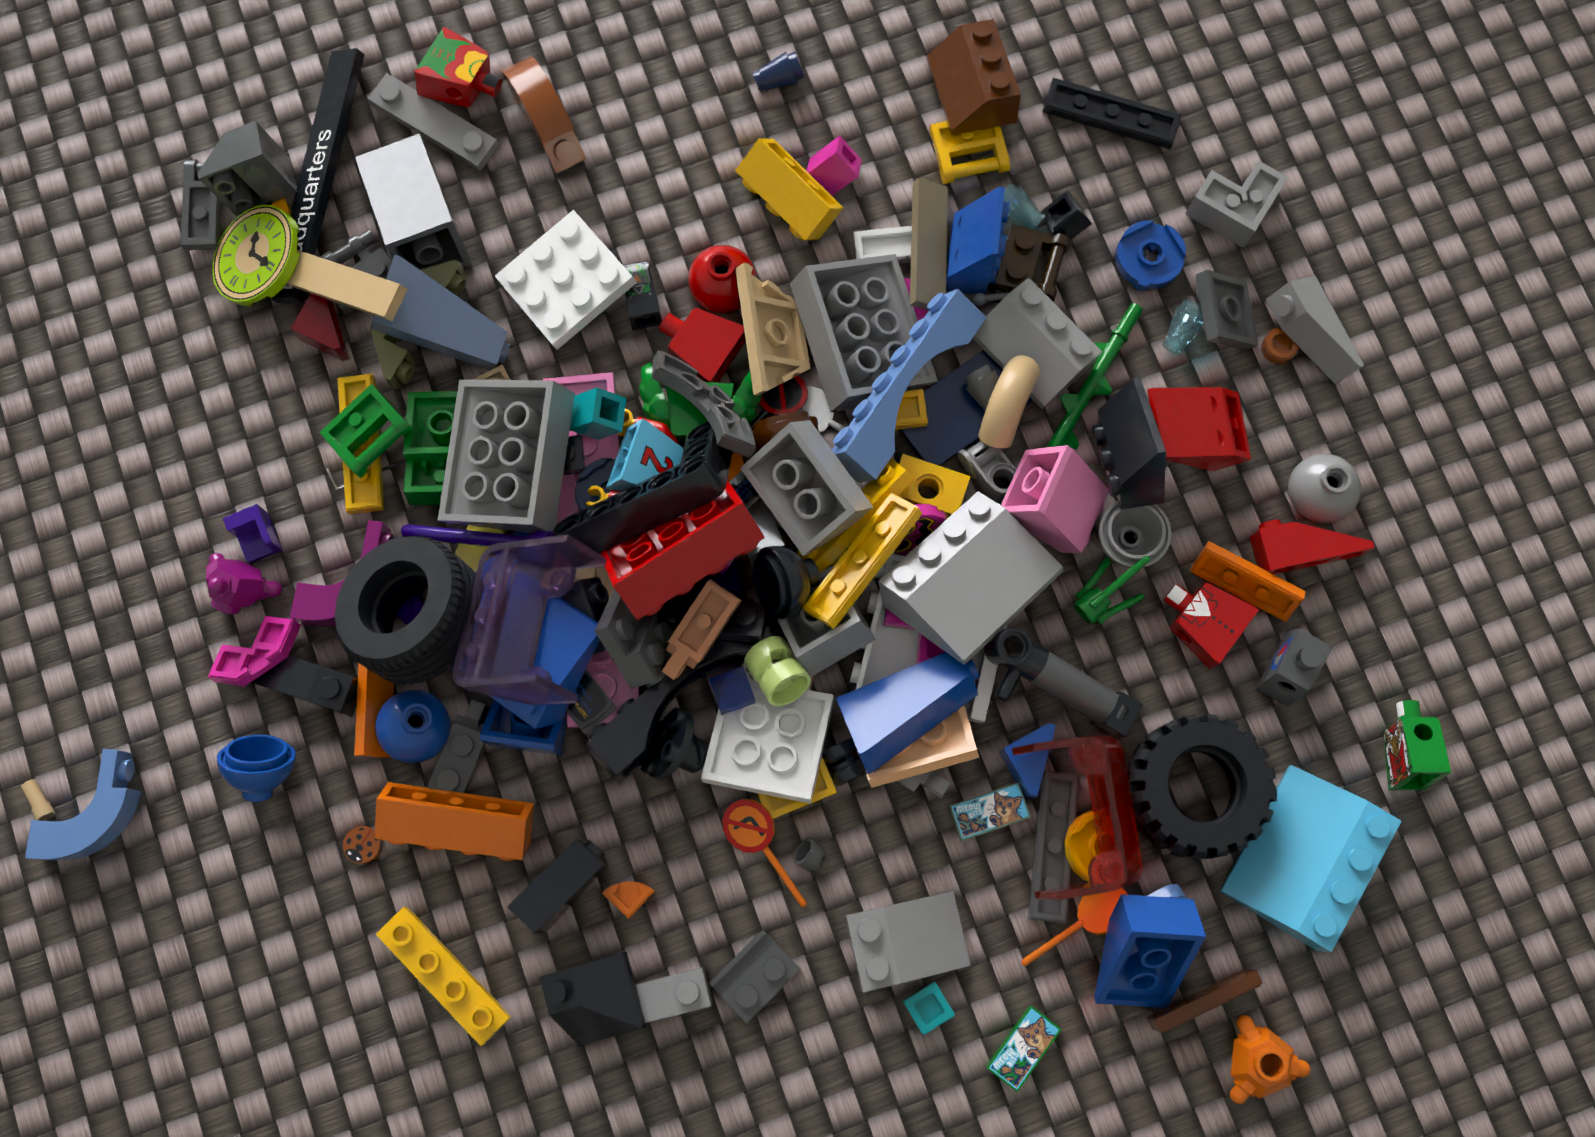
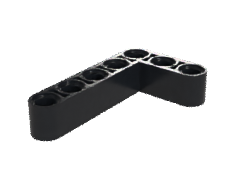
[553,421,732,563]

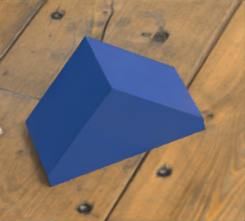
[999,723,1056,799]

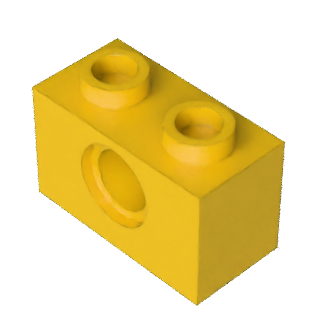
[899,454,971,519]

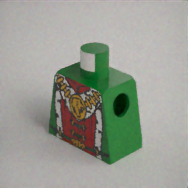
[1384,700,1451,790]

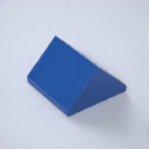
[480,700,567,756]

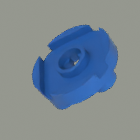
[1115,220,1186,291]

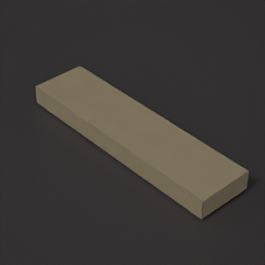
[910,177,948,311]

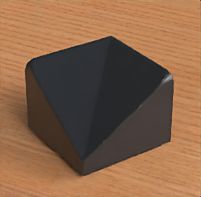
[1040,190,1092,240]

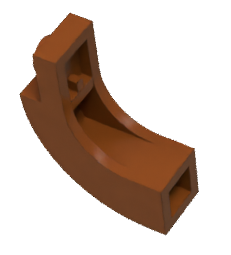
[501,56,587,174]

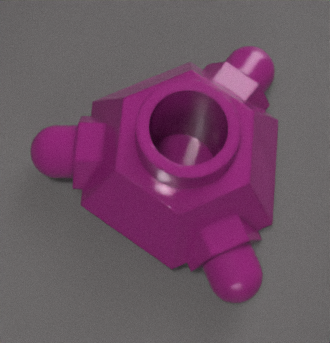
[206,553,282,614]

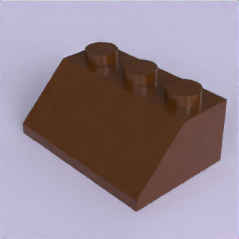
[927,19,1021,135]

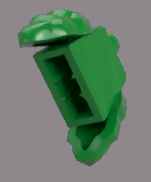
[638,362,763,446]

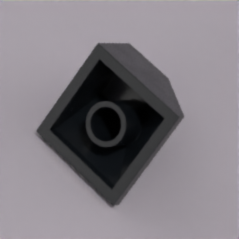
[540,951,646,1046]

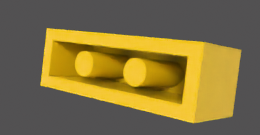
[735,138,844,240]

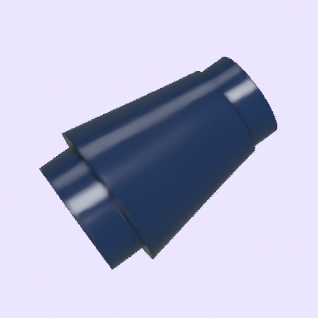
[753,52,804,92]

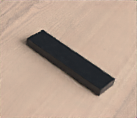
[1042,78,1182,150]

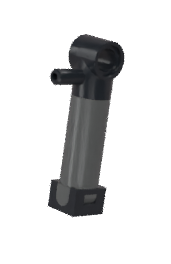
[984,628,1143,737]

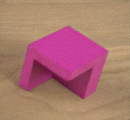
[807,136,862,196]

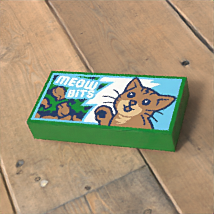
[985,1005,1062,1092]

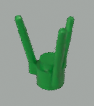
[1073,556,1150,625]

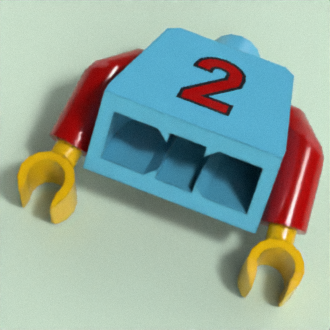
[585,409,684,507]

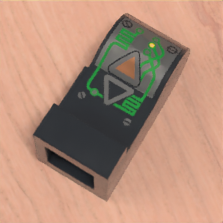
[623,260,662,330]

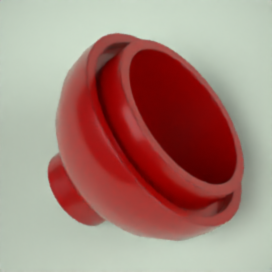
[688,245,757,313]

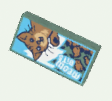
[948,782,1031,841]

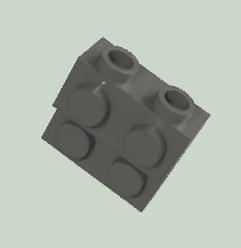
[595,589,672,689]

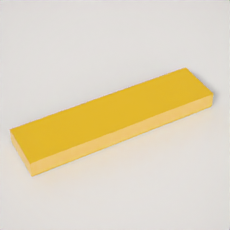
[338,374,384,515]
[803,493,922,629]

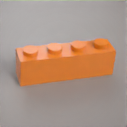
[375,782,534,861]

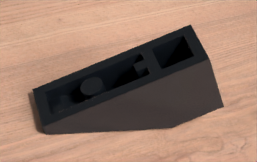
[250,656,358,717]

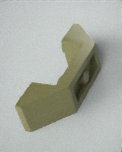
[371,260,467,392]

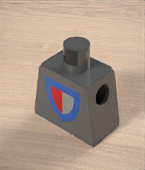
[1256,629,1332,707]

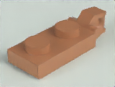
[662,579,742,680]

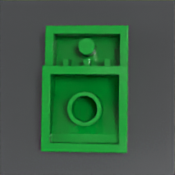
[403,391,458,505]

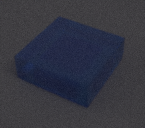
[709,666,756,715]

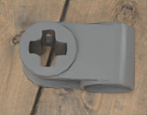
[957,441,1017,503]

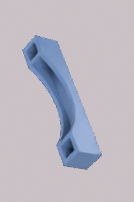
[832,289,987,483]

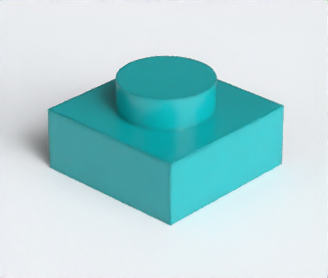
[902,981,955,1035]

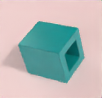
[570,387,626,440]

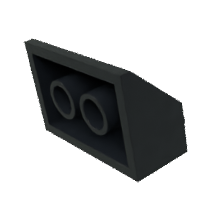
[1092,377,1166,510]

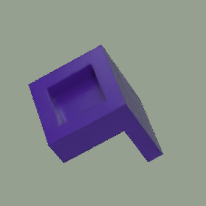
[223,504,282,563]

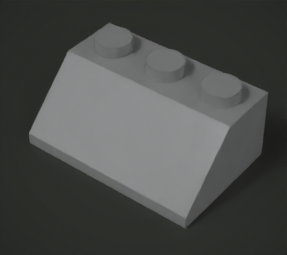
[973,278,1102,409]
[740,420,874,556]

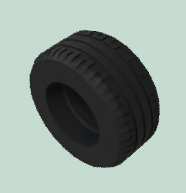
[335,536,485,685]

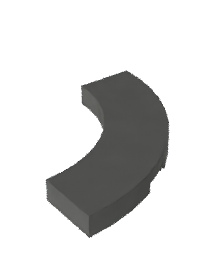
[652,350,756,458]

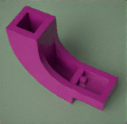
[290,520,394,627]

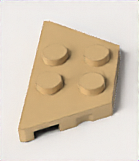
[735,263,810,396]

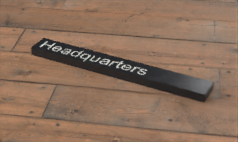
[269,48,365,303]

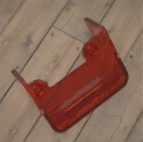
[1012,735,1143,900]

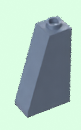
[370,255,510,370]

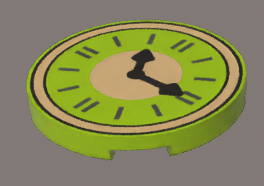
[212,205,300,306]

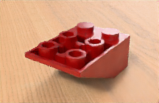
[1147,387,1252,471]

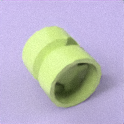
[744,636,811,706]

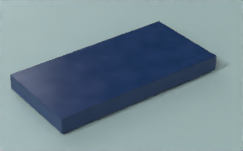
[898,350,1033,466]

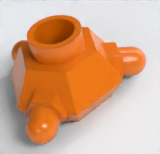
[1230,1015,1310,1104]

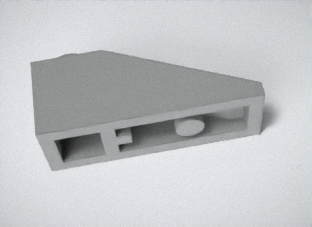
[1266,276,1364,383]
[635,967,713,1023]

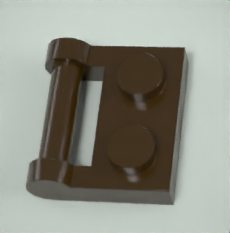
[993,224,1071,302]

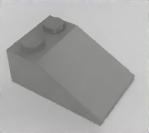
[845,891,971,992]

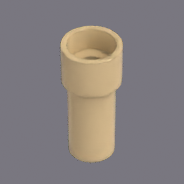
[21,779,56,821]

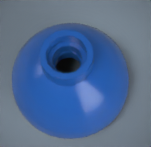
[375,690,451,763]
[217,735,295,802]

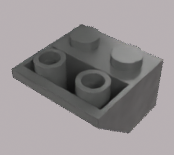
[197,121,297,215]

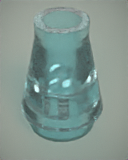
[1003,183,1045,230]
[1163,300,1203,355]

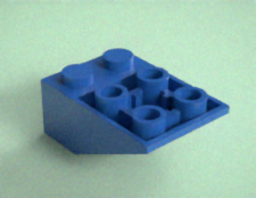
[946,187,1010,294]

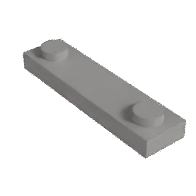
[367,73,499,172]

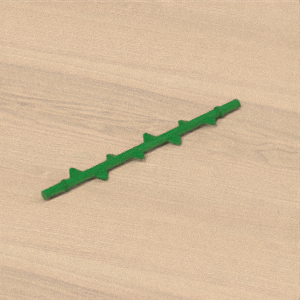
[998,303,1143,505]

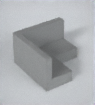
[1185,160,1288,248]

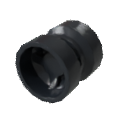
[822,738,866,787]

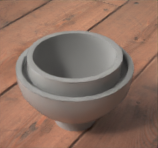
[1288,454,1361,524]
[1098,501,1172,568]

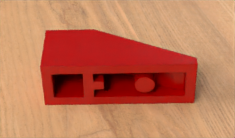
[1249,519,1375,575]

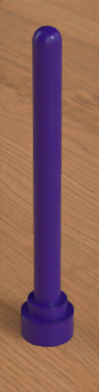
[401,524,558,560]

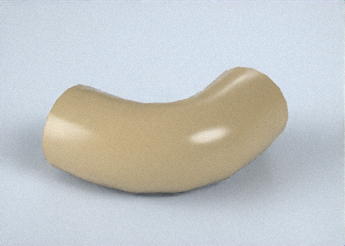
[978,355,1040,449]

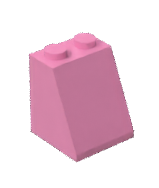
[1001,445,1109,553]

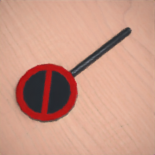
[732,375,808,453]

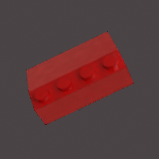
[600,480,765,620]

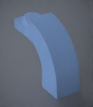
[25,749,141,860]

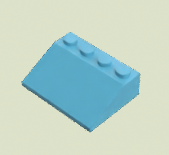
[1219,765,1402,952]

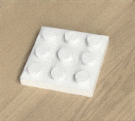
[495,210,637,350]
[701,675,834,804]

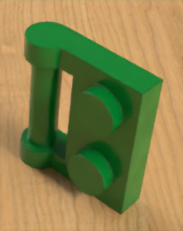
[319,384,414,478]

